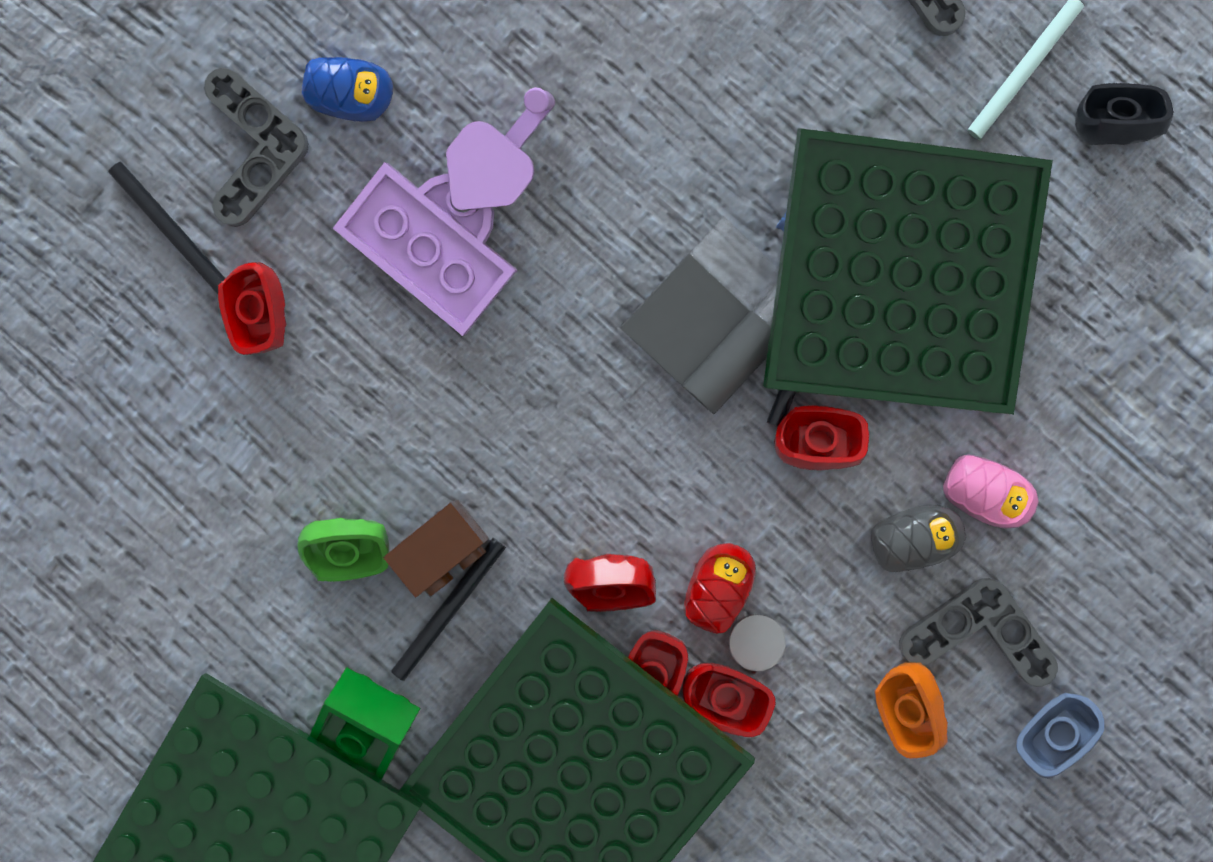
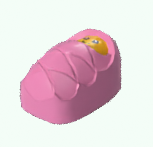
[943,455,1039,529]

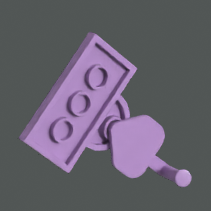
[333,88,555,336]

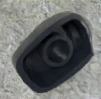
[1075,83,1174,145]

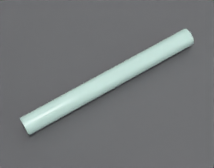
[967,0,1084,140]

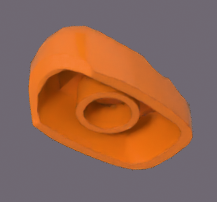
[875,663,948,759]

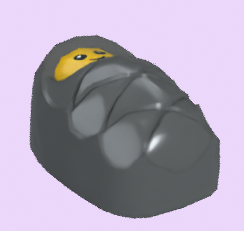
[871,504,966,572]

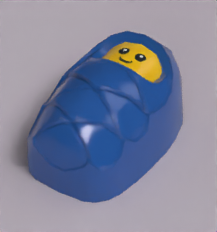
[302,57,393,122]

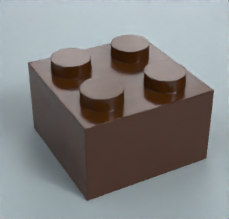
[383,500,489,598]

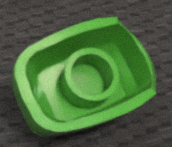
[297,518,389,582]

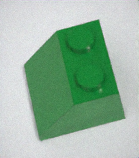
[310,667,421,779]

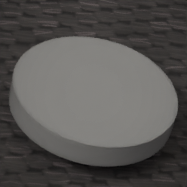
[729,614,786,671]

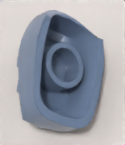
[1016,693,1105,779]

